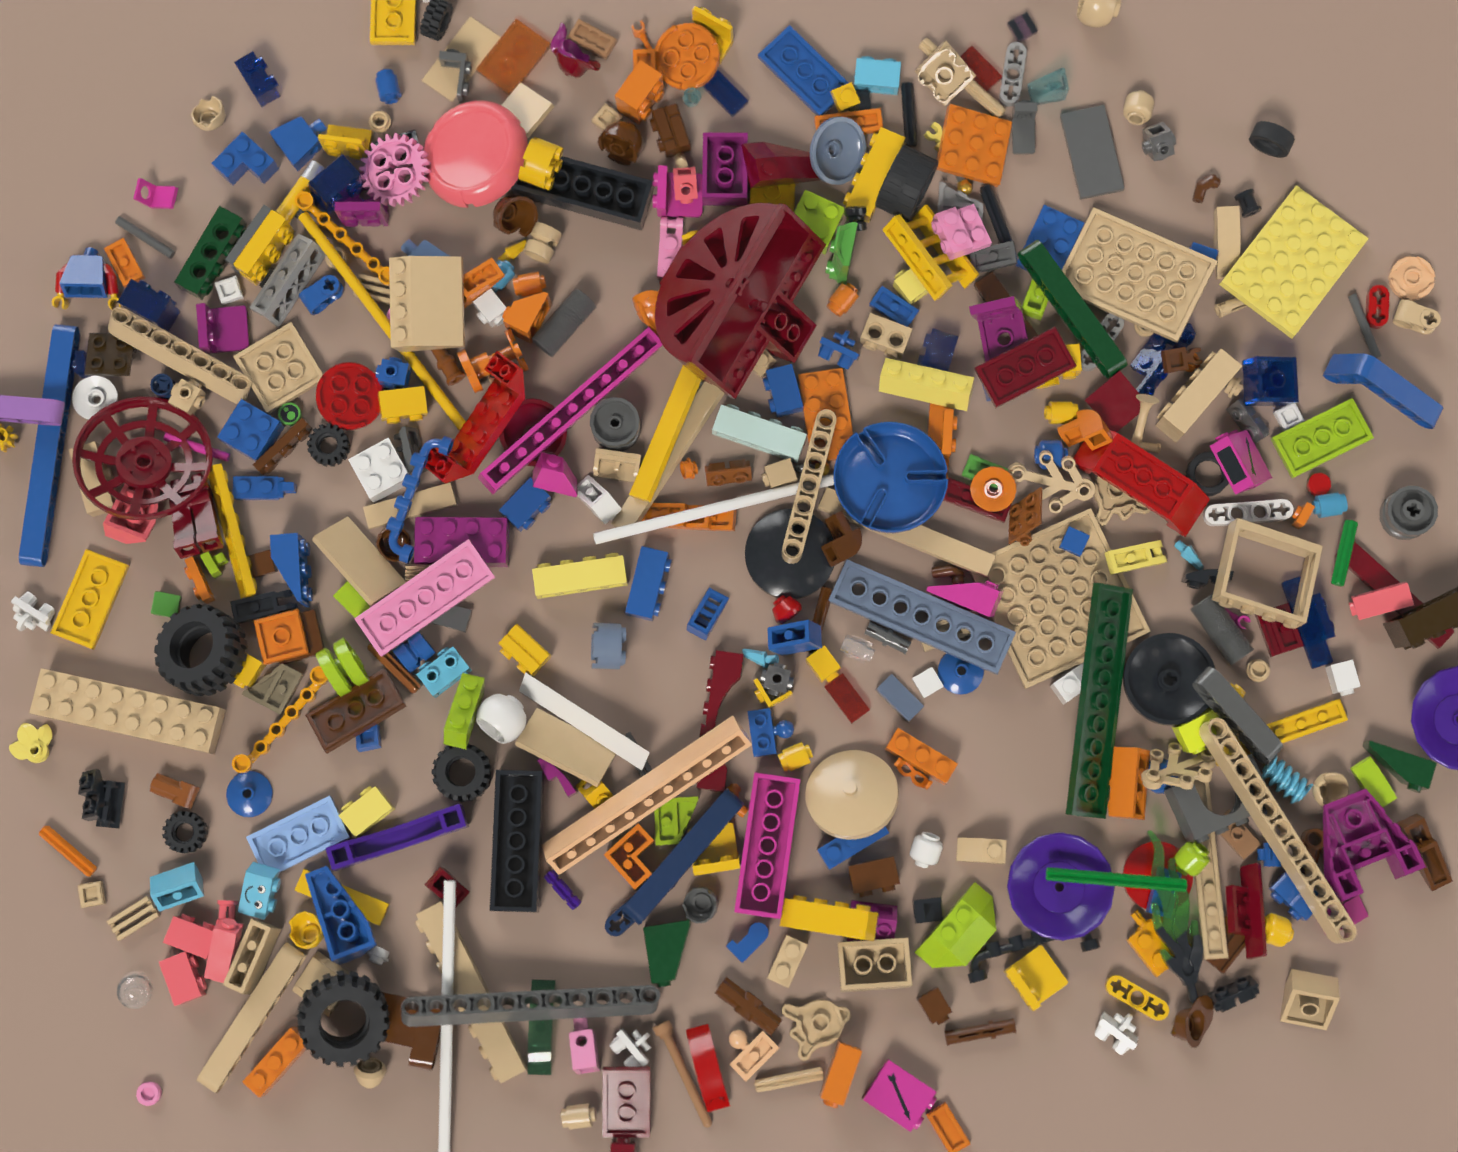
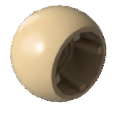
[1077,0,1121,28]

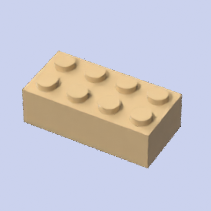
[1155,348,1242,443]

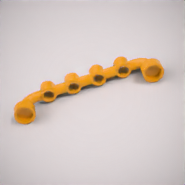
[295,191,390,286]
[232,666,329,773]

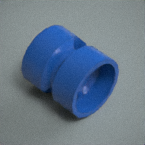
[392,631,436,673]

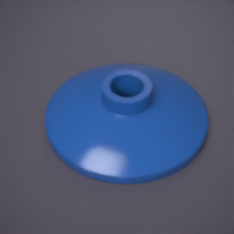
[938,654,984,695]
[226,771,273,817]

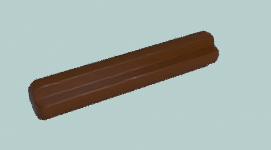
[806,587,833,653]

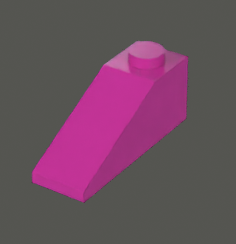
[926,580,1004,617]

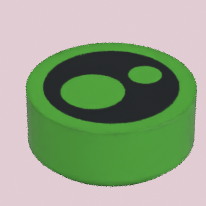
[278,403,302,426]

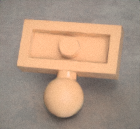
[729,1030,779,1082]

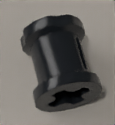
[1234,189,1262,218]

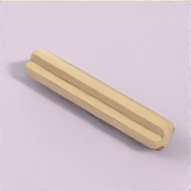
[754,1067,824,1093]

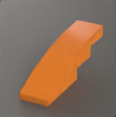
[463,258,505,309]
[641,503,737,531]

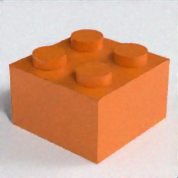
[615,60,665,125]

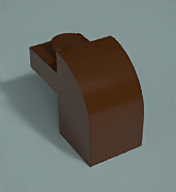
[821,511,862,567]

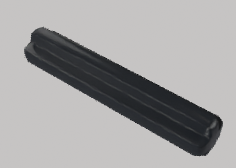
[901,82,917,147]
[980,184,1012,244]

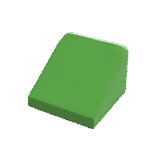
[151,591,181,618]

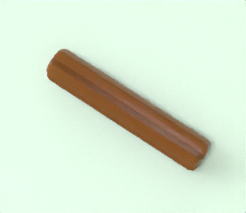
[367,642,422,694]

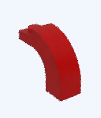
[686,1024,730,1112]

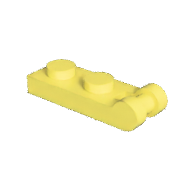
[1104,540,1167,575]

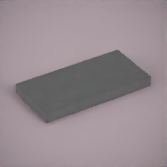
[1060,105,1125,200]

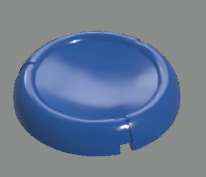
[833,422,948,533]

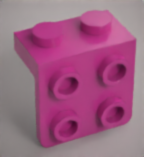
[653,165,703,218]

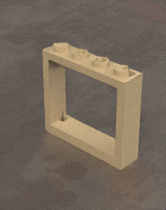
[1212,518,1323,629]

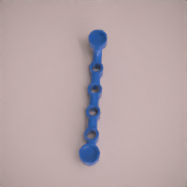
[386,436,454,564]

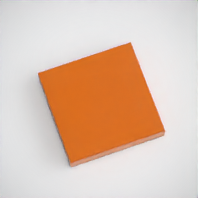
[253,609,310,665]

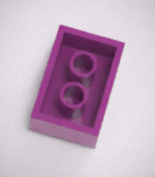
[702,132,748,206]

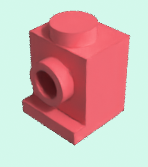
[673,167,698,204]

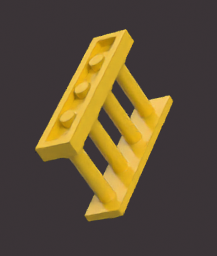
[882,204,980,301]

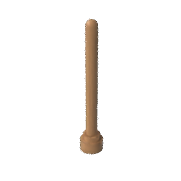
[653,1020,712,1128]

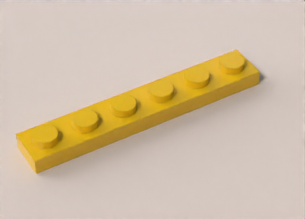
[209,463,257,599]

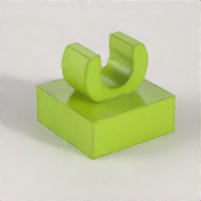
[200,552,228,579]

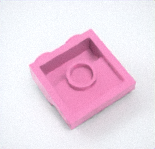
[931,204,992,260]

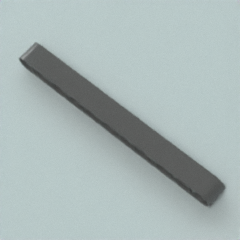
[401,985,660,1027]

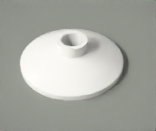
[72,376,118,420]

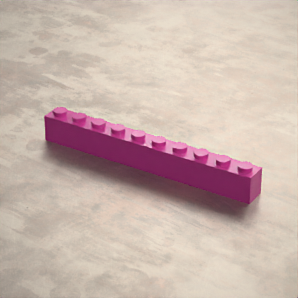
[478,327,663,495]

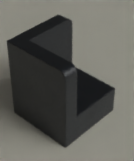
[912,897,943,924]

